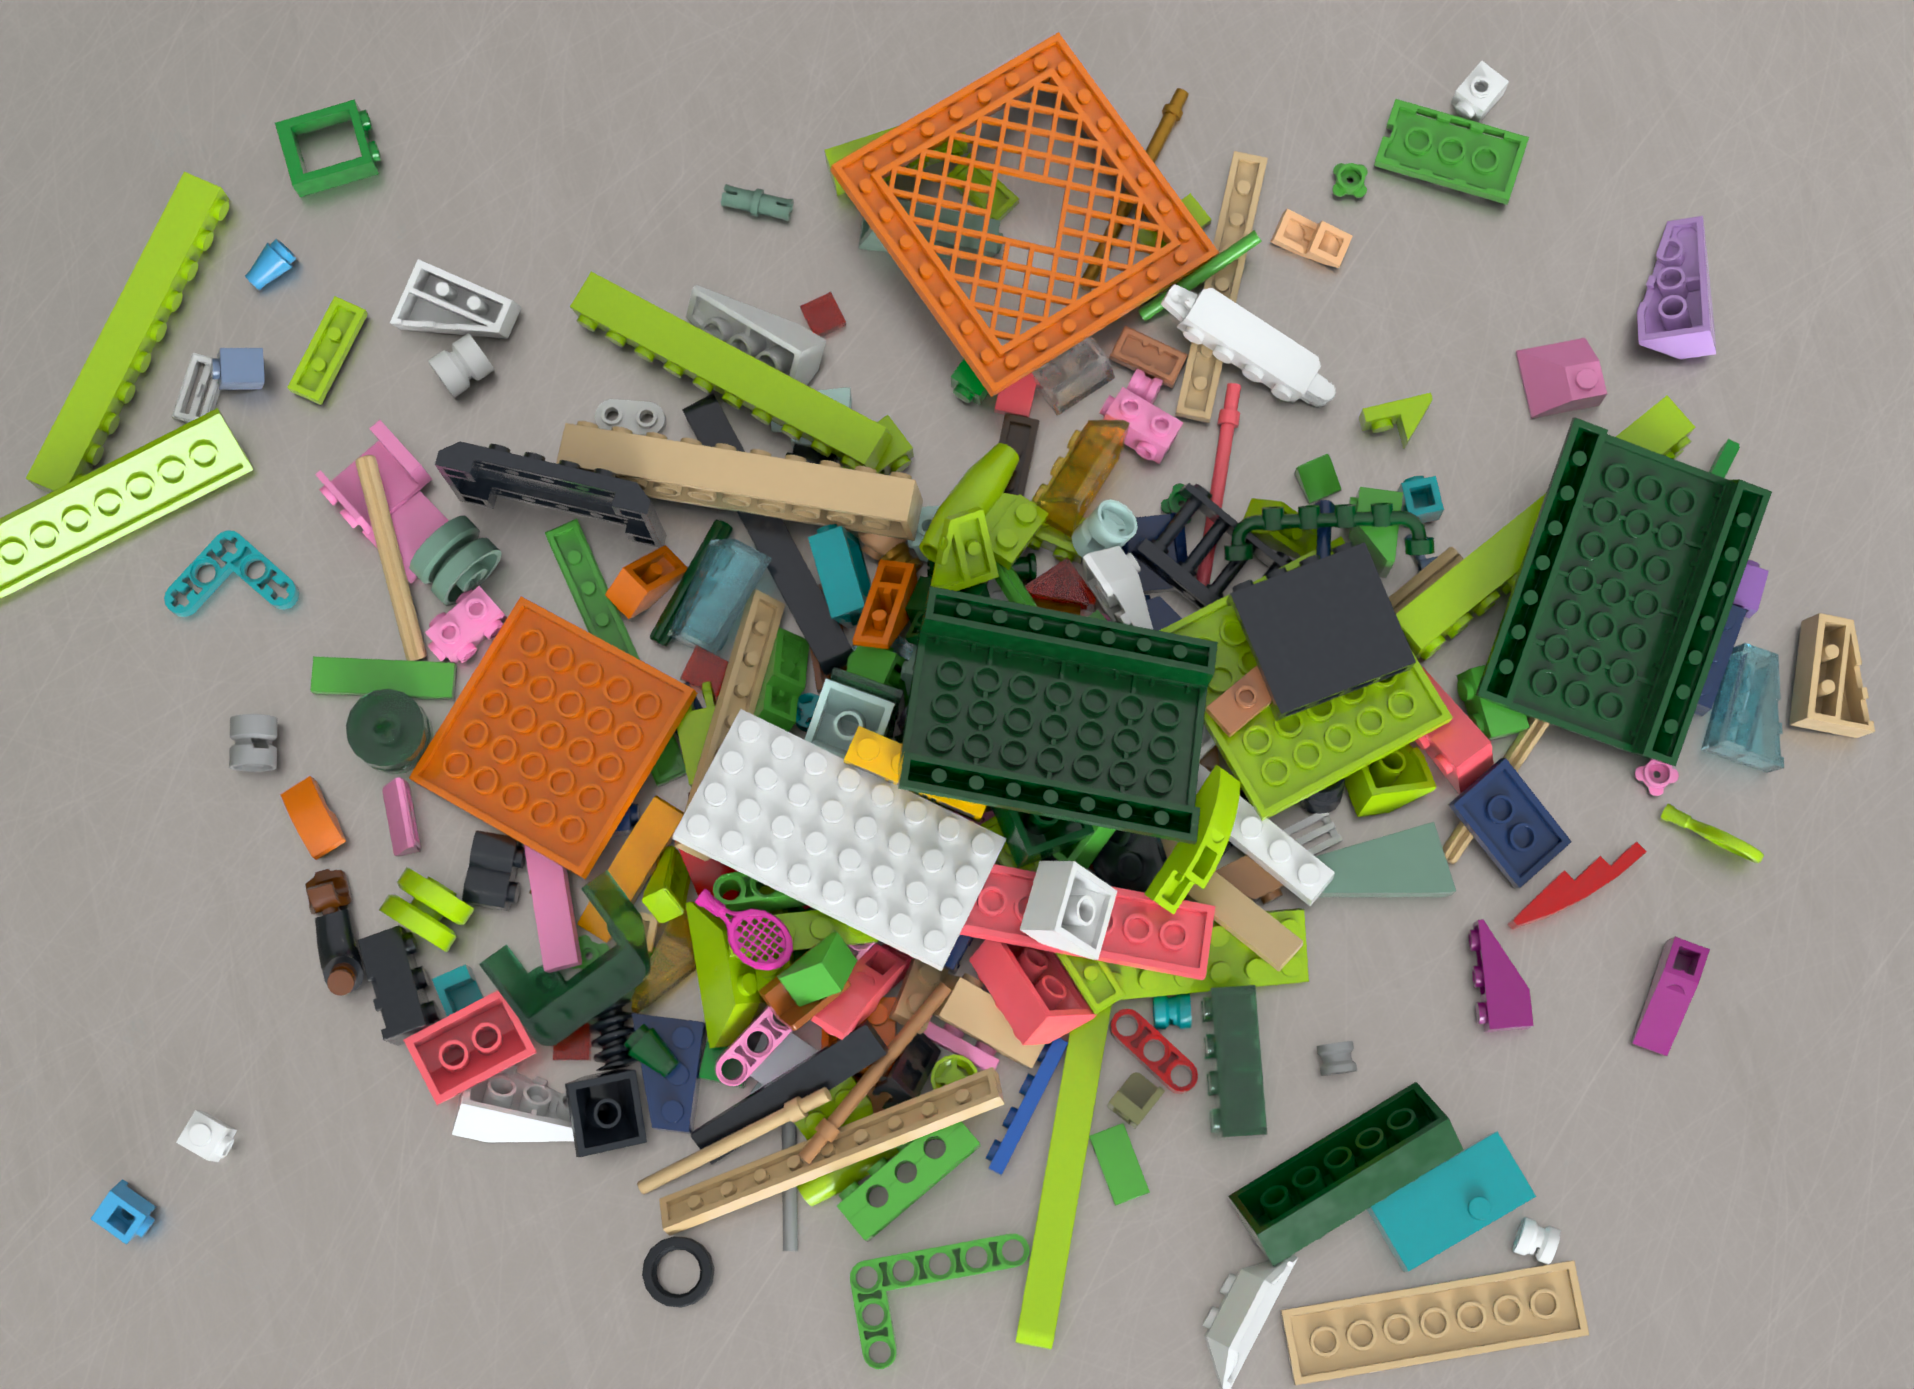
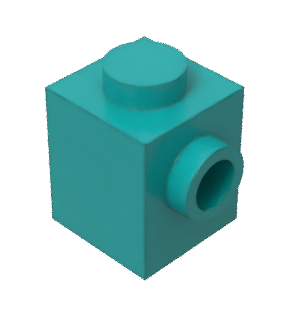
[1397,476,1444,527]

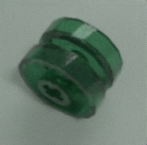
[346,689,434,775]

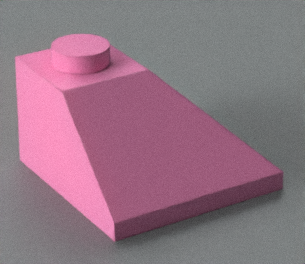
[1515,338,1607,419]

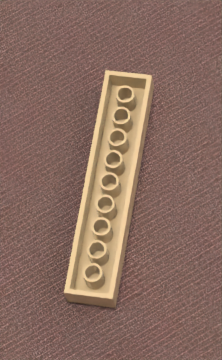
[556,421,923,541]

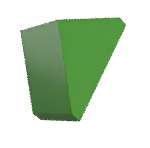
[777,931,857,1007]

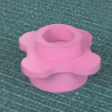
[1635,759,1679,796]

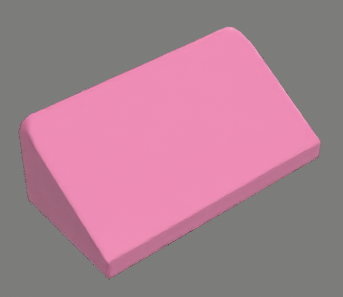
[382,777,421,856]

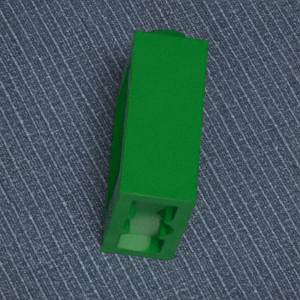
[275,99,381,197]

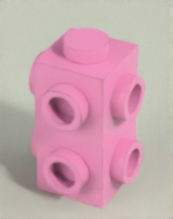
[1099,387,1183,464]
[425,586,507,664]

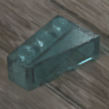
[1701,643,1784,773]

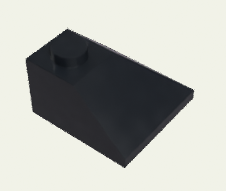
[565,1069,647,1157]

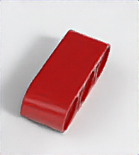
[1110,1008,1198,1094]

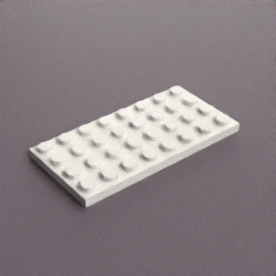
[673,709,1007,971]

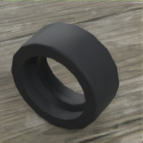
[642,1236,714,1308]

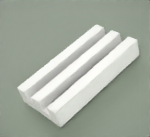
[172,353,221,423]
[1283,813,1343,856]

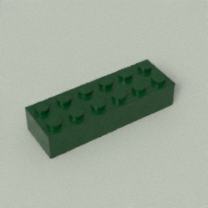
[1228,1082,1464,1266]

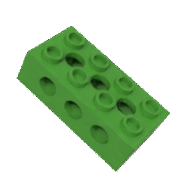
[837,1121,981,1242]

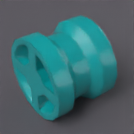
[795,693,820,732]

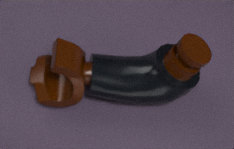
[305,869,364,996]

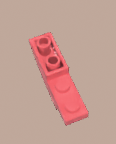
[811,943,913,1040]

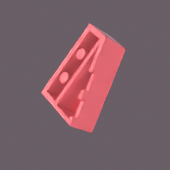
[1415,667,1494,795]

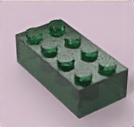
[1200,985,1267,1141]

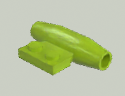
[919,443,1049,570]
[794,1076,899,1207]

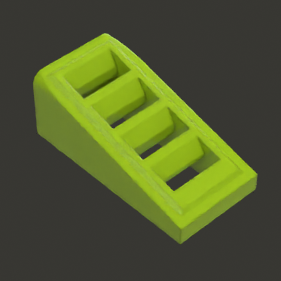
[642,845,691,923]

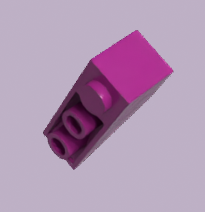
[1468,919,1534,1032]
[1632,936,1710,1056]

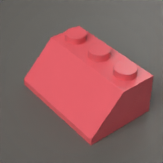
[969,939,1097,1045]
[404,988,537,1106]

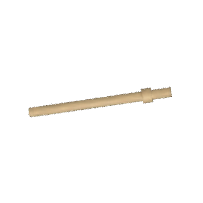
[637,1087,832,1195]

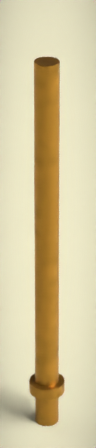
[1079,88,1189,291]

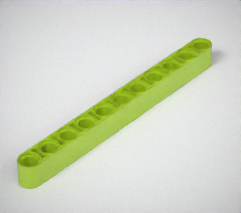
[1015,1005,1112,1349]

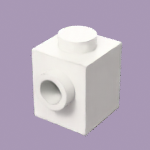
[1451,61,1509,123]
[176,1110,237,1162]

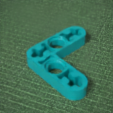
[164,530,299,617]

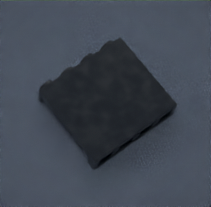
[1226,542,1416,721]

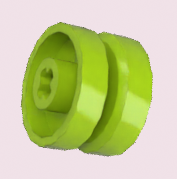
[379,867,475,952]

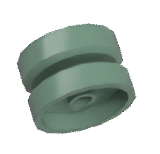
[409,515,502,606]

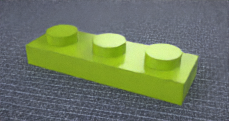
[287,296,368,405]

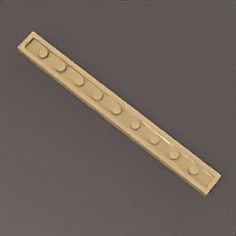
[659,1067,1005,1236]

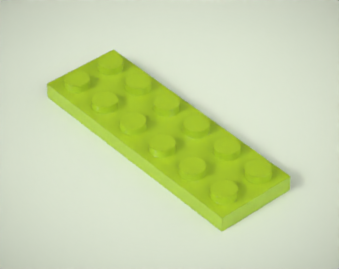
[1106,908,1309,1000]

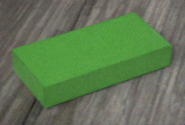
[1089,1123,1150,1206]

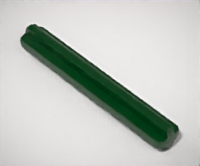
[650,519,733,647]

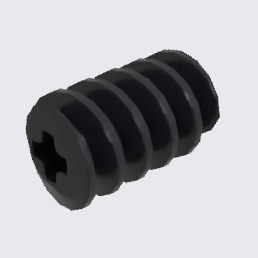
[584,992,638,1071]

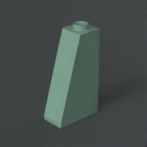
[858,199,1003,262]
[1315,822,1456,897]

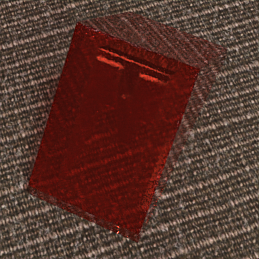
[1025,557,1096,612]

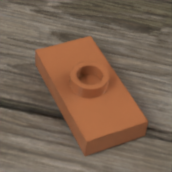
[1109,326,1188,388]
[1205,665,1273,738]

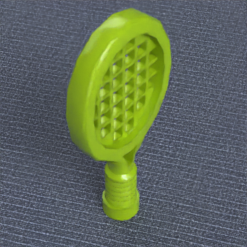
[1661,803,1764,863]

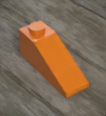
[852,559,918,649]

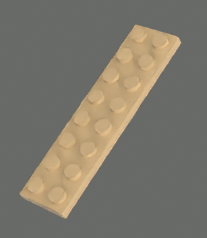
[1280,1260,1589,1386]

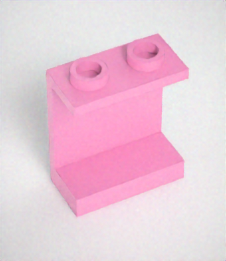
[315,420,432,534]

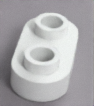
[595,399,666,436]

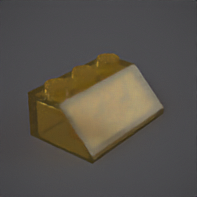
[1033,420,1130,537]

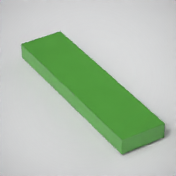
[310,656,457,700]

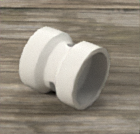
[1513,1217,1561,1265]

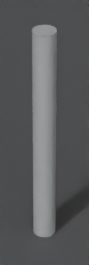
[782,1121,798,1251]

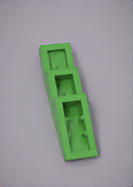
[754,627,809,732]

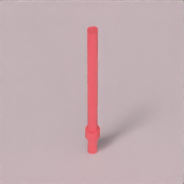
[1196,383,1241,586]

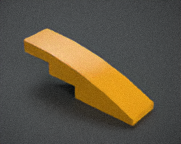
[577,795,684,943]

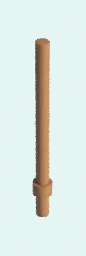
[798,982,952,1164]

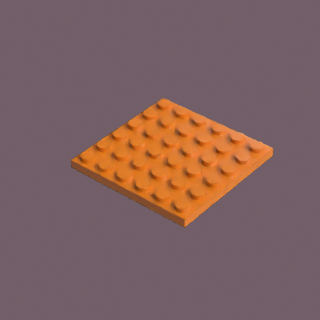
[409,596,698,880]

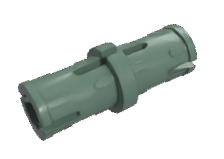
[721,184,794,221]

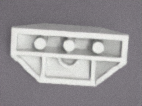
[1202,1255,1298,1389]

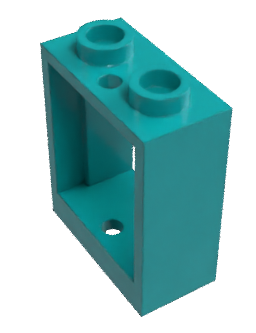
[808,524,871,629]

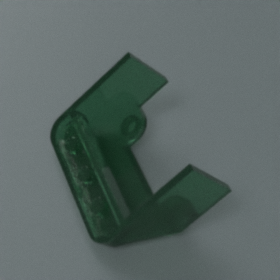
[479,870,651,1046]

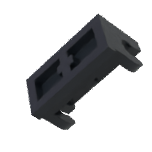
[872,1033,941,1110]

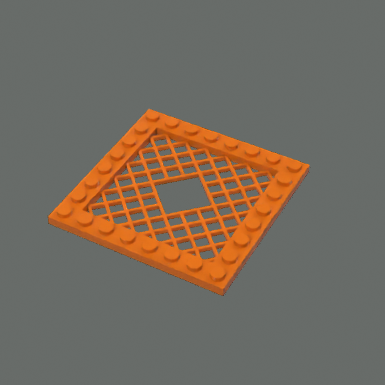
[830,32,1219,397]

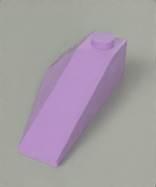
[1637,216,1716,359]

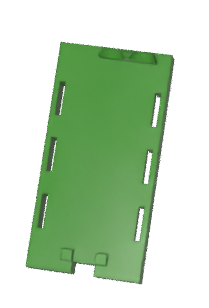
[1374,99,1529,205]

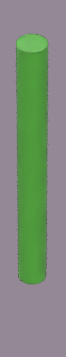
[1138,230,1262,321]

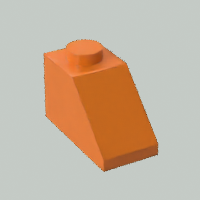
[605,545,688,619]

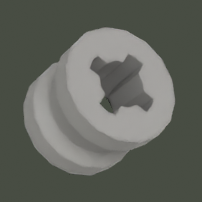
[1317,1041,1357,1076]

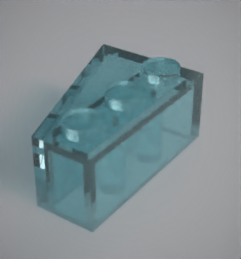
[667,539,772,655]

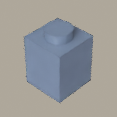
[211,348,265,390]

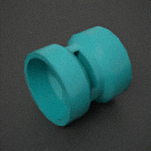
[1153,993,1192,1030]

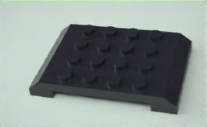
[435,441,667,548]

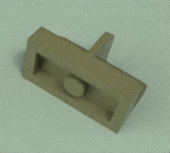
[1107,1072,1165,1129]

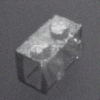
[1031,335,1115,416]

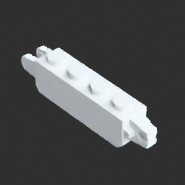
[1161,284,1336,408]

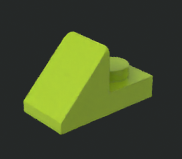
[1359,392,1433,449]

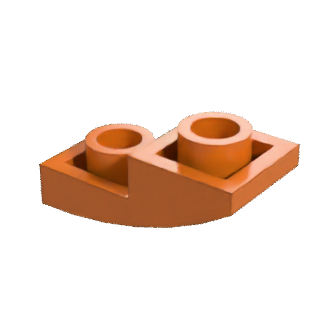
[280,776,346,860]

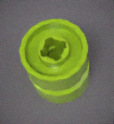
[931,1054,978,1090]

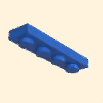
[985,1038,1068,1176]

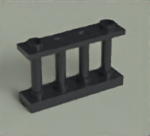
[1130,483,1293,609]

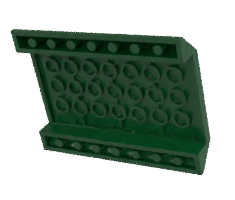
[1475,417,1772,767]
[898,586,1218,845]

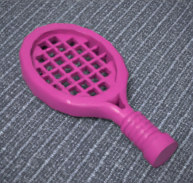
[694,889,793,971]

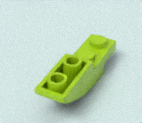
[1144,765,1241,914]

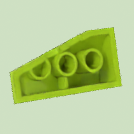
[1345,743,1437,817]

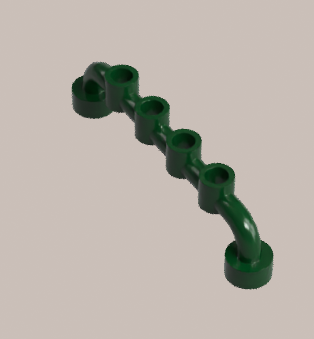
[1224,503,1435,561]

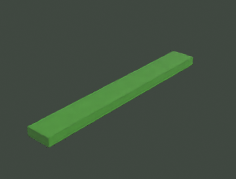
[545,518,687,788]

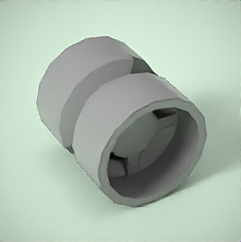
[229,714,278,772]

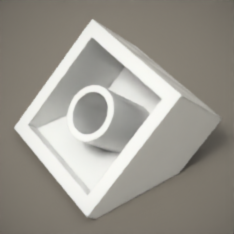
[1020,861,1117,960]

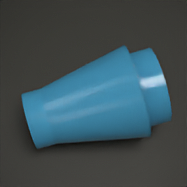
[245,239,296,290]

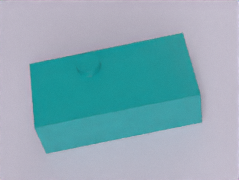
[1367,1131,1537,1272]

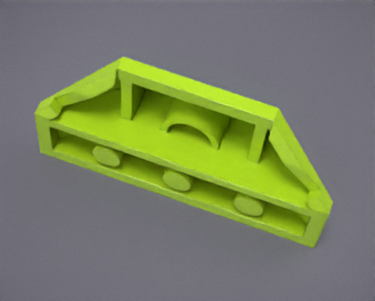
[685,901,767,1048]

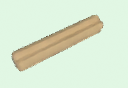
[1389,547,1463,614]

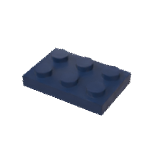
[1448,758,1572,888]

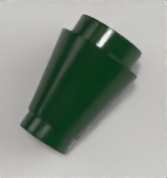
[624,1024,680,1078]

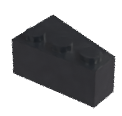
[358,925,441,1046]

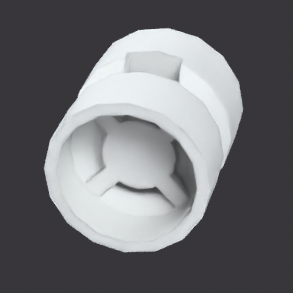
[428,333,494,398]

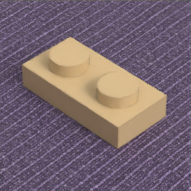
[889,957,949,1035]

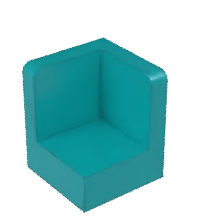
[432,964,484,1016]

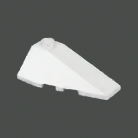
[686,285,826,385]
[1083,546,1153,629]
[452,1065,574,1142]

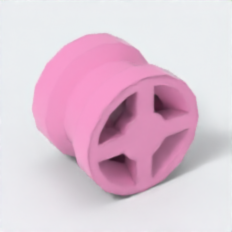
[1127,369,1163,404]

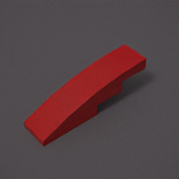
[1507,841,1647,929]

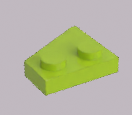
[931,507,999,591]

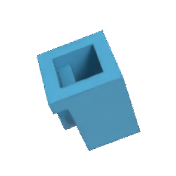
[91,1179,156,1245]

